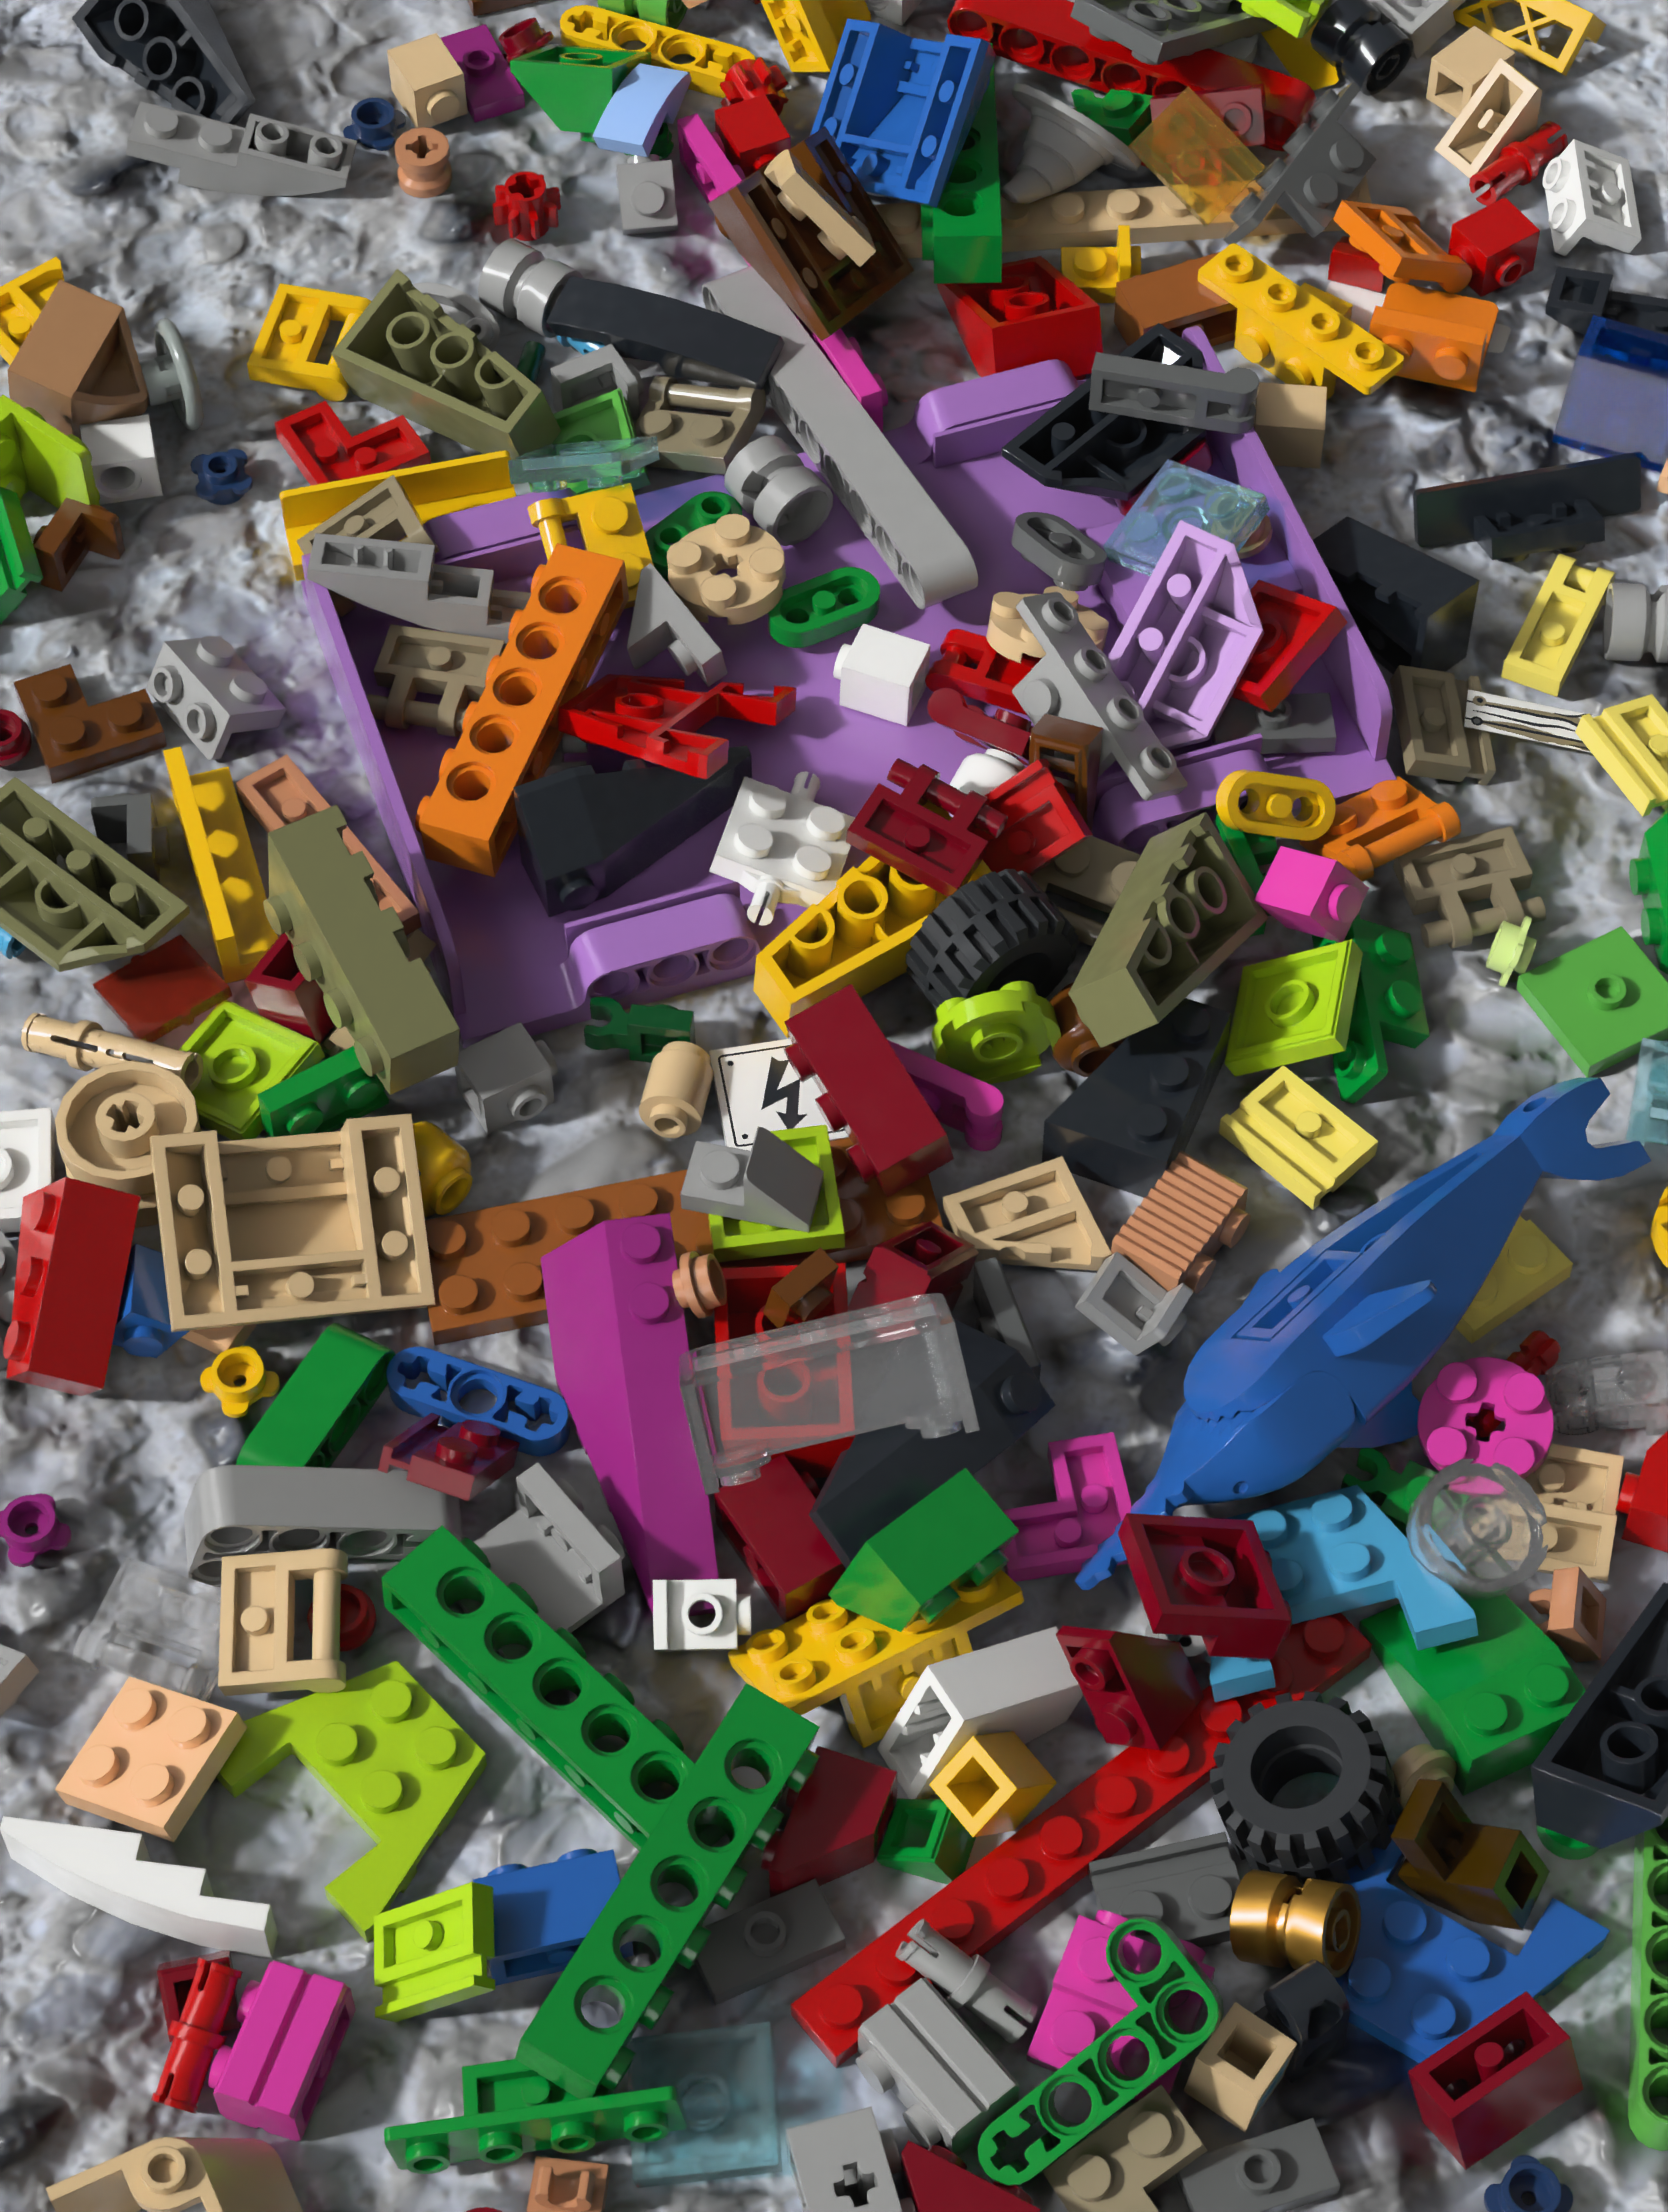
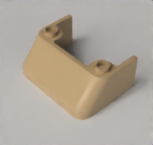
[46,2137,303,2212]

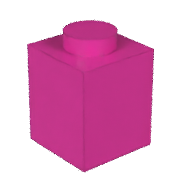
[1254,846,1369,942]

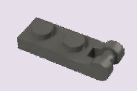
[1089,352,1259,434]

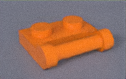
[1333,200,1472,294]
[1299,776,1461,882]

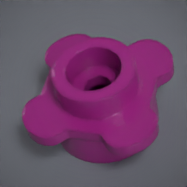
[0,1493,72,1567]

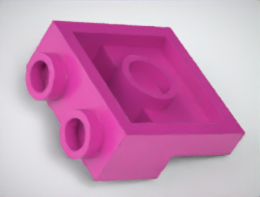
[1026,1910,1215,2104]

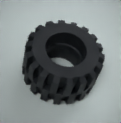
[905,869,1079,1010]
[1210,1691,1400,1884]

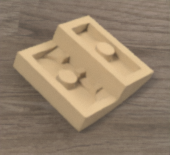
[1471,1432,1624,1584]

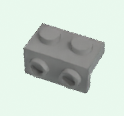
[147,636,286,760]

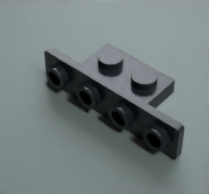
[1413,453,1641,563]

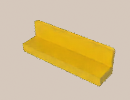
[279,450,516,581]

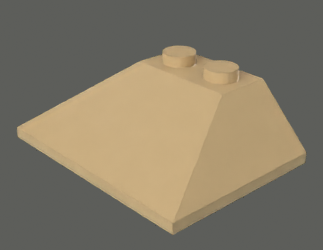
[149,1114,435,1332]

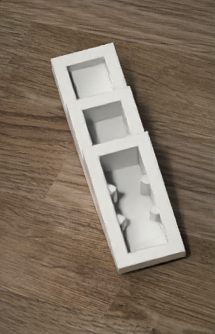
[0,1816,278,1959]

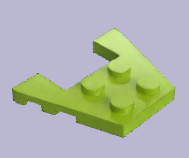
[216,1661,487,1943]

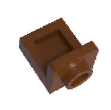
[33,497,125,592]

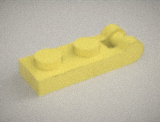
[1501,553,1616,697]

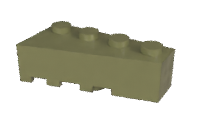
[331,269,561,474]

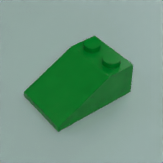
[1359,1568,1586,1796]

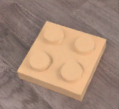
[55,1676,248,1842]

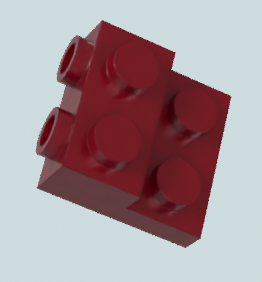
[1118,1513,1292,1659]

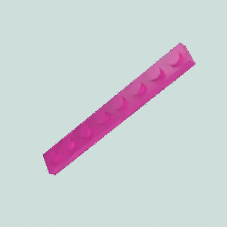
[677,113,888,432]

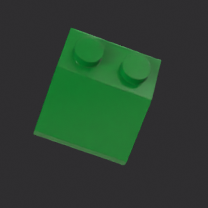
[828,1468,1019,1632]

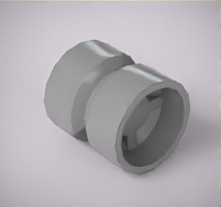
[478,239,584,338]
[724,435,833,546]
[1603,582,1668,663]

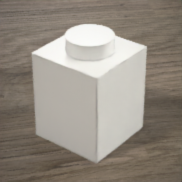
[833,624,930,726]

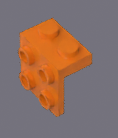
[1369,282,1498,392]

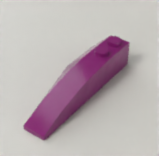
[540,1213,719,1616]

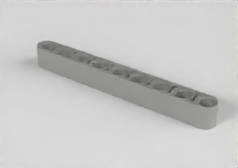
[701,266,978,610]

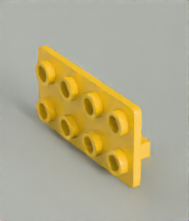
[727,1570,1024,1748]

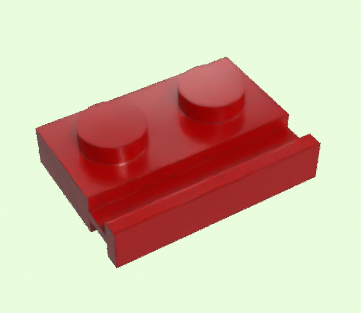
[972,758,1093,876]

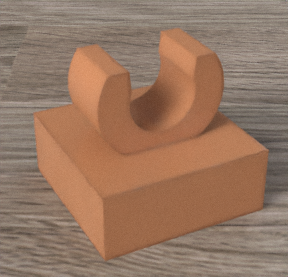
[1529,1567,1607,1663]
[527,2156,610,2212]

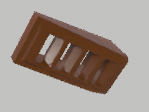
[1029,714,1103,832]

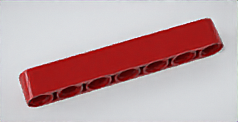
[947,0,1316,152]

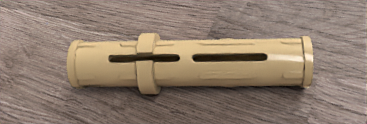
[21,1013,203,1092]

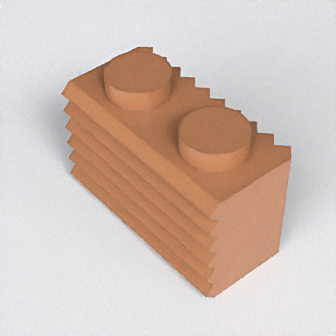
[1111,1151,1251,1294]

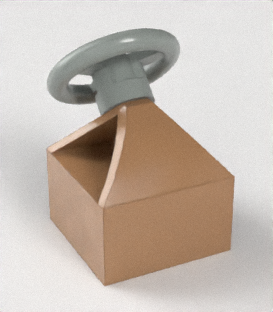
[7,280,204,440]

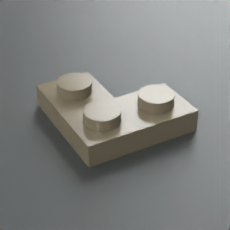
[1042,2085,1208,2212]

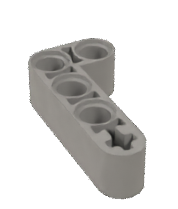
[184,1465,463,1588]

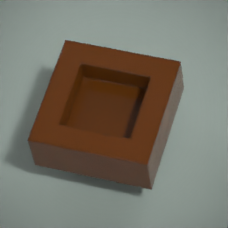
[763,1247,839,1331]

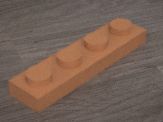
[235,754,421,935]

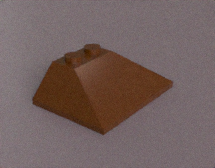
[708,126,914,341]

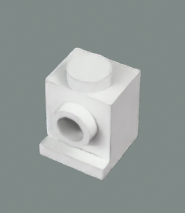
[653,1579,751,1652]

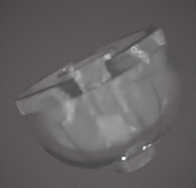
[1406,1459,1548,1600]

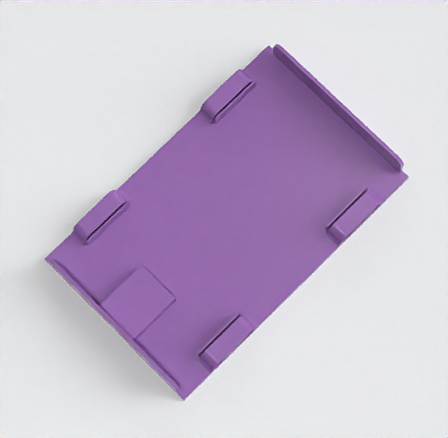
[301,326,1397,1049]

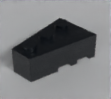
[1313,516,1480,674]
[1042,998,1232,1198]

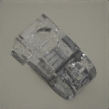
[1544,1349,1668,1436]

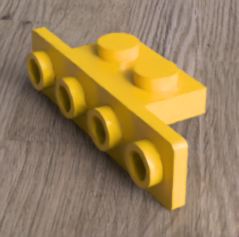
[1198,243,1404,400]

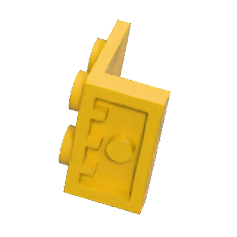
[760,0,871,72]

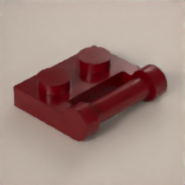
[927,688,1055,767]

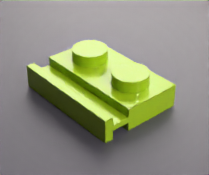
[374,1882,495,2022]

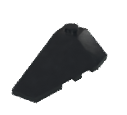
[72,0,256,125]
[513,745,752,917]
[1531,1582,1668,1849]

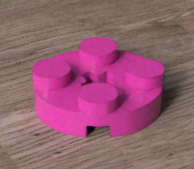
[1418,1357,1554,1494]

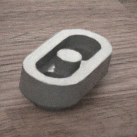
[1011,512,1107,591]

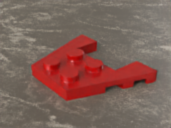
[558,674,797,779]

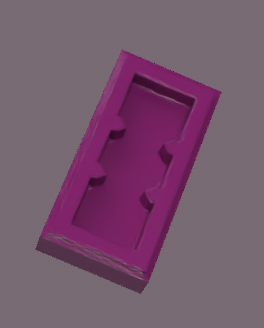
[441,24,525,123]

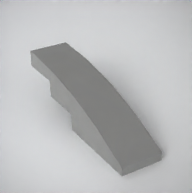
[307,533,531,645]

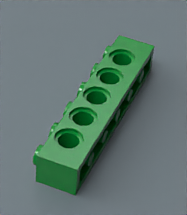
[921,43,1002,284]
[381,1525,726,1883]
[515,1683,820,2099]

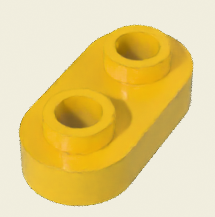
[1216,769,1336,841]

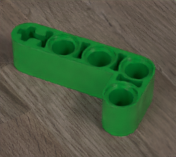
[978,1917,1224,2185]

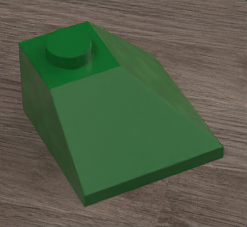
[510,44,651,143]

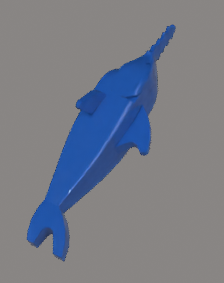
[1074,1078,1651,1590]

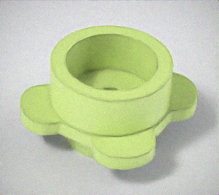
[1486,916,1537,987]

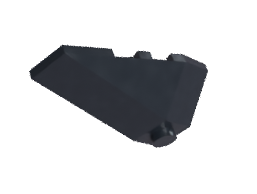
[809,1313,1056,1569]

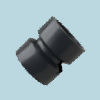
[1310,0,1414,96]

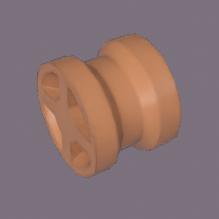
[394,127,453,198]

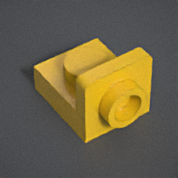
[1060,225,1141,303]

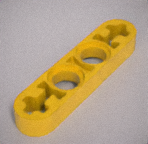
[560,5,755,99]

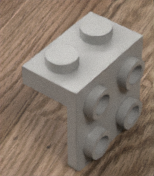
[456,1462,625,1660]

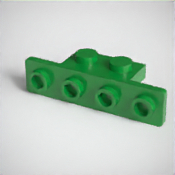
[1312,871,1430,1104]
[384,2059,687,2174]

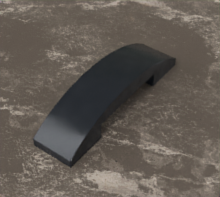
[1545,266,1668,356]

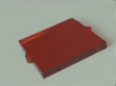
[92,934,233,1043]

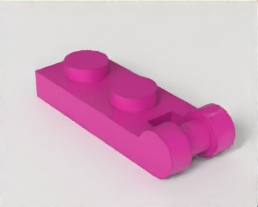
[887,1039,1004,1151]

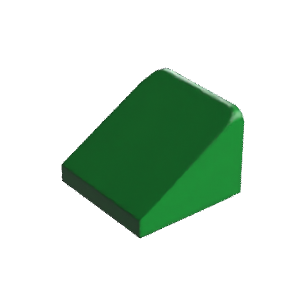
[876,1798,976,1884]

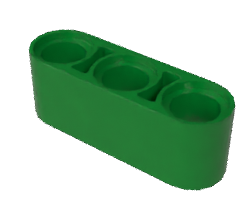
[236,1323,396,1468]

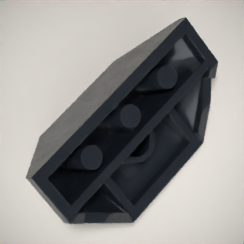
[1001,323,1206,501]

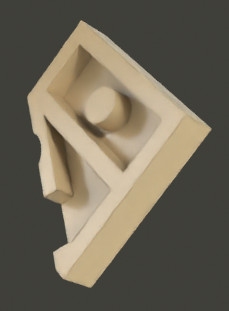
[943,1156,1112,1271]

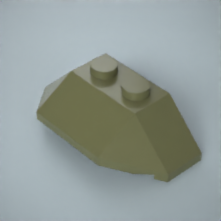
[0,777,190,972]

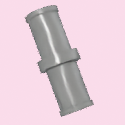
[895,1919,1038,2045]

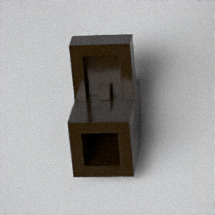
[1391,1778,1550,1931]

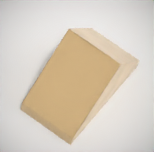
[1434,58,1543,178]

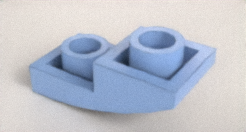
[593,63,692,157]

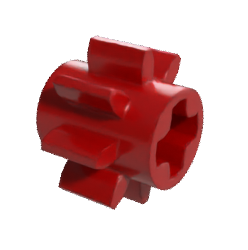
[719,57,789,117]
[493,171,561,241]

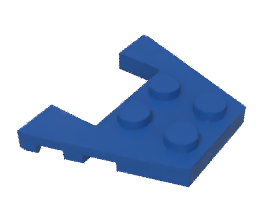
[1334,1811,1610,2063]

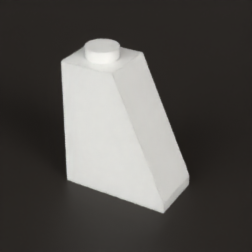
[877,1626,1084,1799]

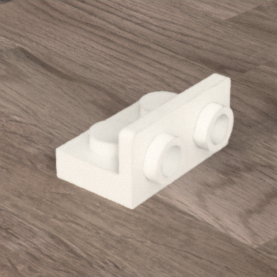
[1543,139,1642,256]

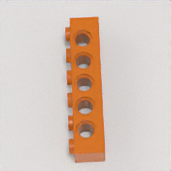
[415,543,629,877]

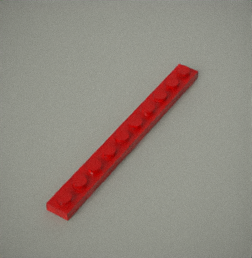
[791,1612,1372,2068]

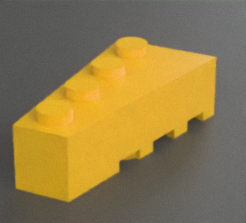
[753,802,991,1038]

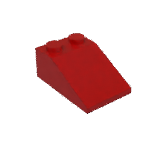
[937,256,1103,380]

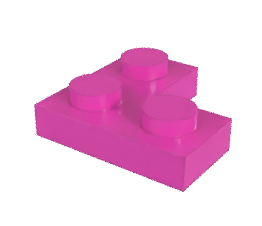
[1002,1432,1132,1582]

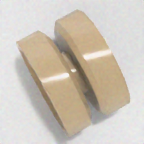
[55,1061,202,1228]

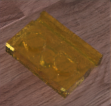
[1128,86,1266,227]

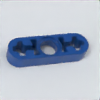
[387,1347,570,1457]

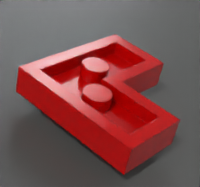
[274,400,431,486]

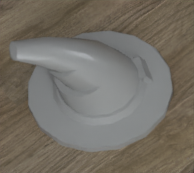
[1000,83,1141,204]

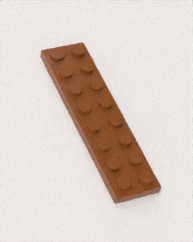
[425,1137,944,1345]

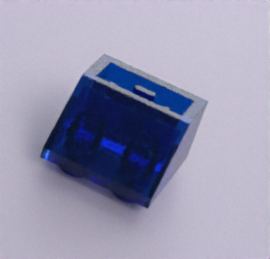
[1552,315,1668,472]

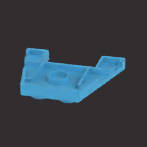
[1209,1485,1478,1702]

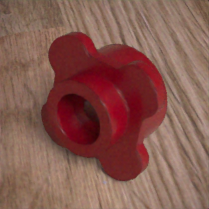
[498,18,554,63]

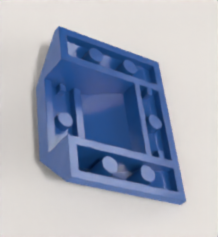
[810,18,996,208]

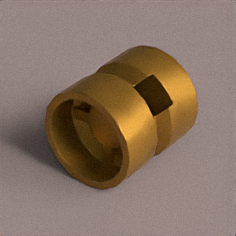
[1230,1869,1361,1978]

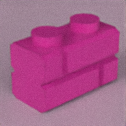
[208,1961,356,2142]

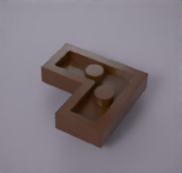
[13,664,167,784]

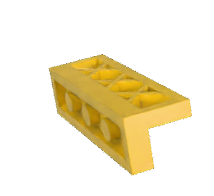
[1453,0,1606,76]
[163,746,278,984]

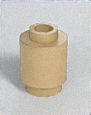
[639,1041,714,1138]

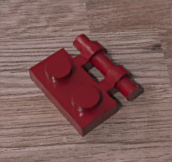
[846,758,1008,897]

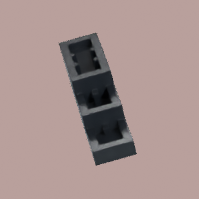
[547,276,785,390]

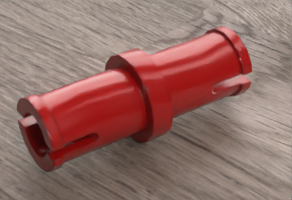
[1469,121,1568,206]
[151,1958,243,2114]

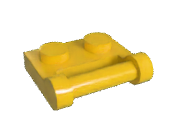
[247,283,371,402]
[527,483,654,609]

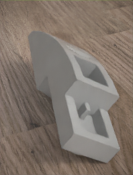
[126,101,357,196]

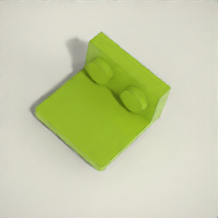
[0,395,100,509]

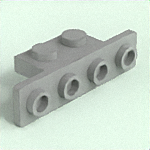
[1012,592,1188,801]

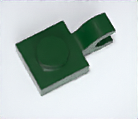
[584,997,696,1063]

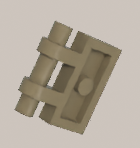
[367,624,506,737]
[1393,826,1546,949]

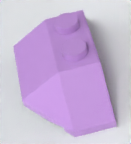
[1108,520,1264,750]

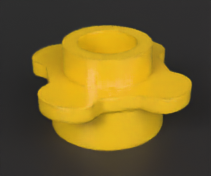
[200,1346,280,1418]

